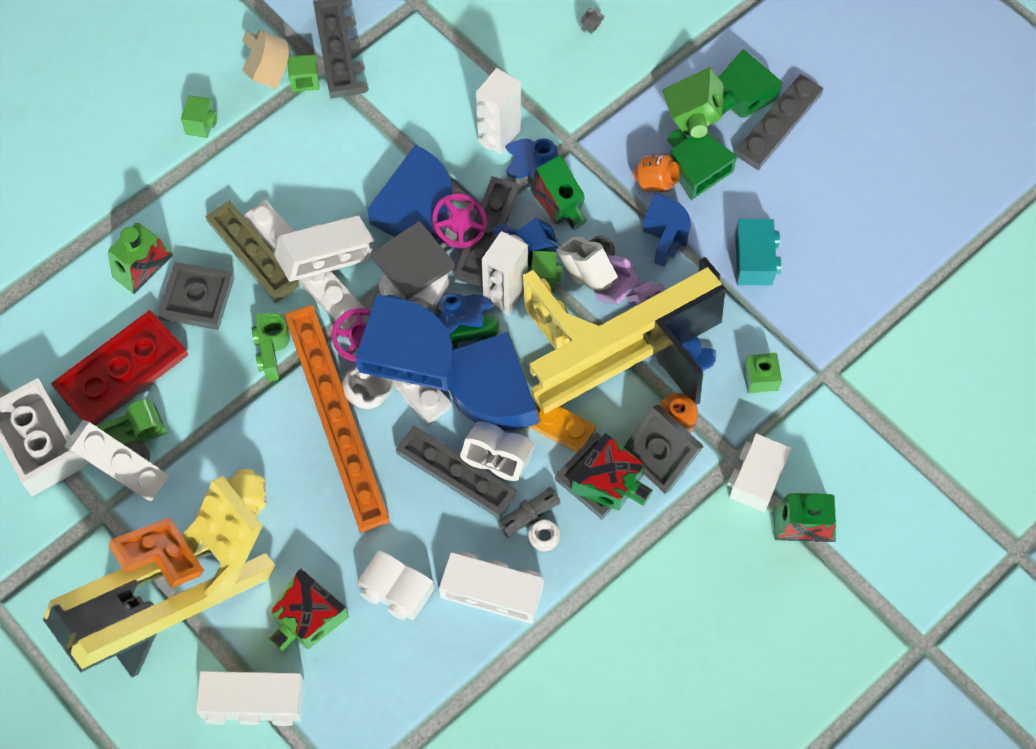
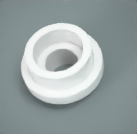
[528,520,560,551]

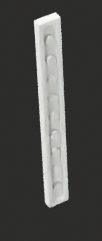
[243,200,452,426]

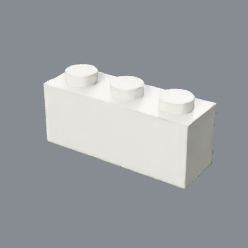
[476,68,521,154]
[274,215,375,282]
[482,231,528,315]
[65,420,170,502]
[439,552,545,624]
[196,671,305,726]

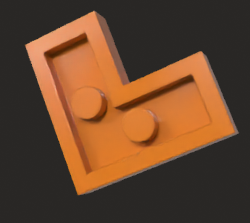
[109,517,204,588]

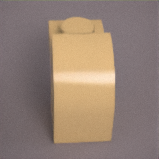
[242,30,289,89]

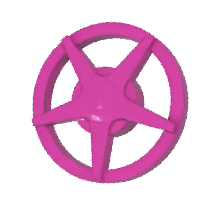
[432,194,487,248]
[332,308,371,362]

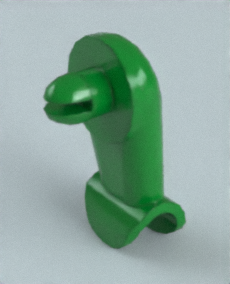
[449,314,500,349]

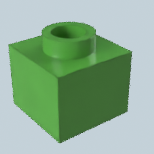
[287,54,320,92]
[181,95,217,138]
[532,251,562,292]
[744,353,782,393]

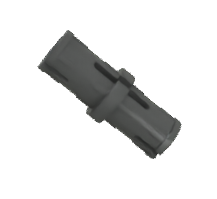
[497,487,561,538]

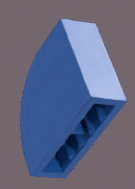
[367,145,453,245]
[356,294,454,392]
[449,332,539,431]

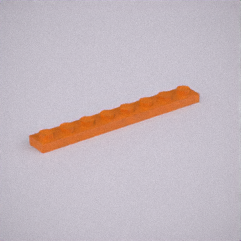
[284,305,390,533]

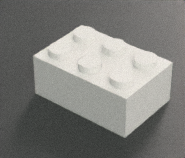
[0,378,89,497]

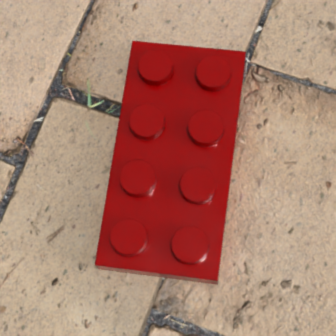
[50,310,188,426]

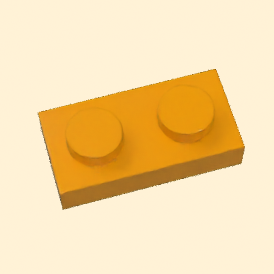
[529,405,596,453]

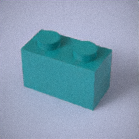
[735,219,781,286]

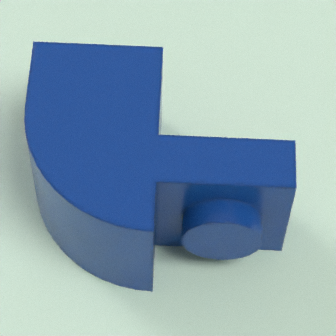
[642,193,691,267]
[492,217,560,266]

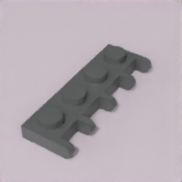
[313,0,369,99]

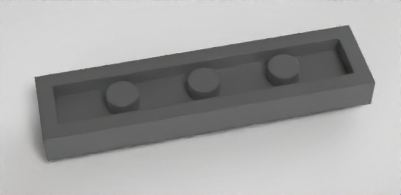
[735,74,824,171]
[454,176,519,287]
[396,425,517,519]

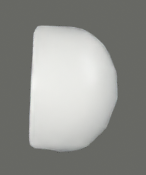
[342,367,393,409]

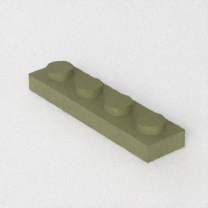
[205,200,300,303]

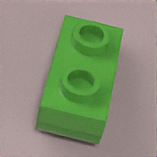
[251,313,290,382]
[96,399,167,445]

